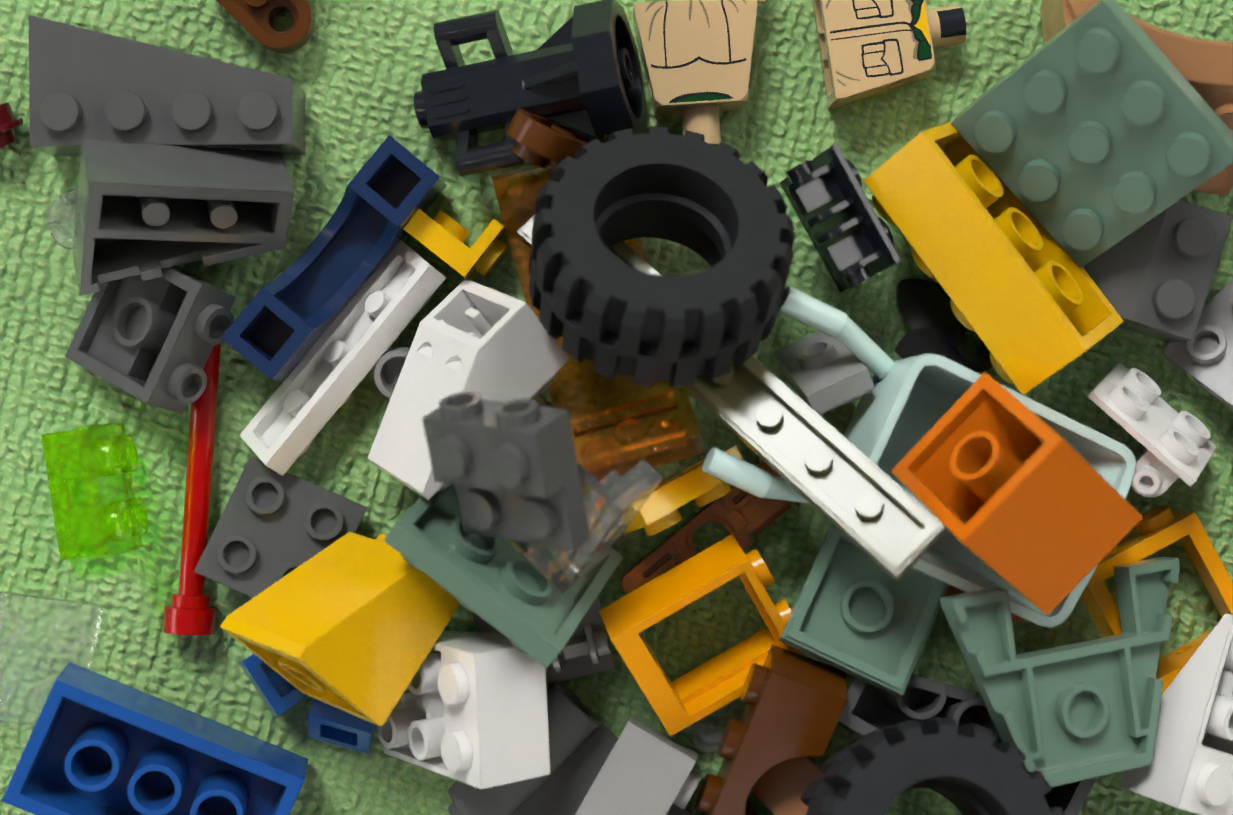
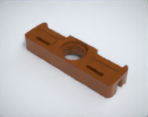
[621,460,801,594]

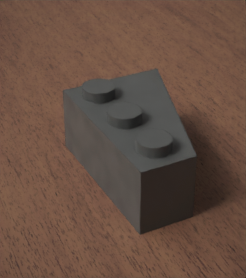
[73,140,294,296]

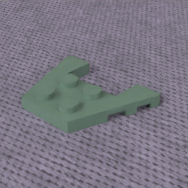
[940,557,1180,787]

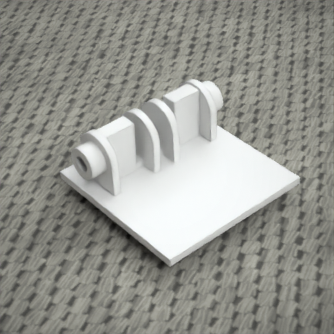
[1087,362,1217,498]

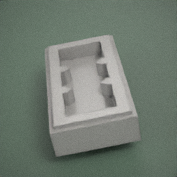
[773,331,875,415]

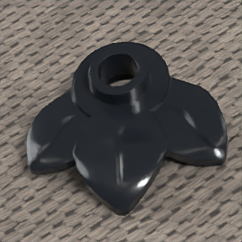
[895,279,993,373]

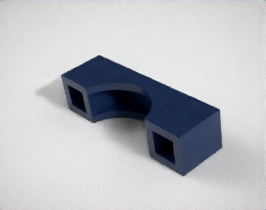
[221,135,447,380]

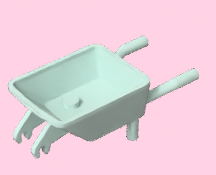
[702,286,1136,628]

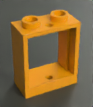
[1081,505,1233,694]
[599,534,802,737]

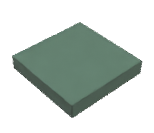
[778,523,950,698]

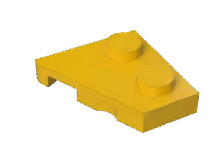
[587,445,744,541]

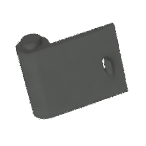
[448,680,692,815]

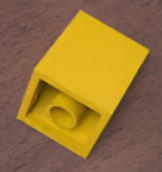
[220,532,460,727]

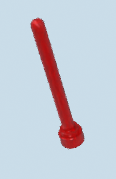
[163,343,221,635]

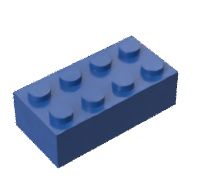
[1,662,308,815]

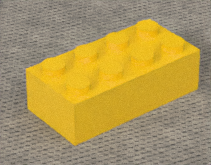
[863,121,1124,395]

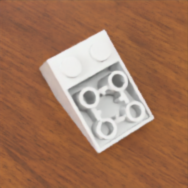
[368,279,570,500]
[1120,613,1233,815]
[377,631,550,789]

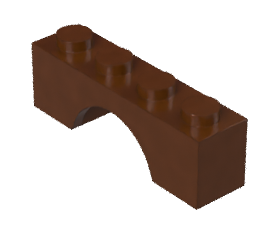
[695,645,848,815]

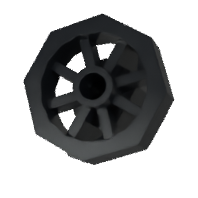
[414,0,646,176]

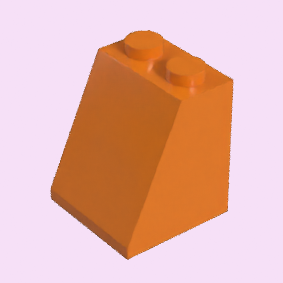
[891,372,1143,615]

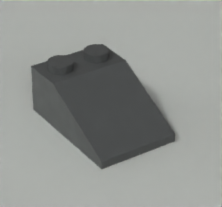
[1083,199,1233,343]

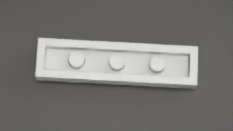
[239,241,446,476]

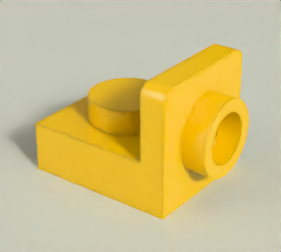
[403,209,508,280]

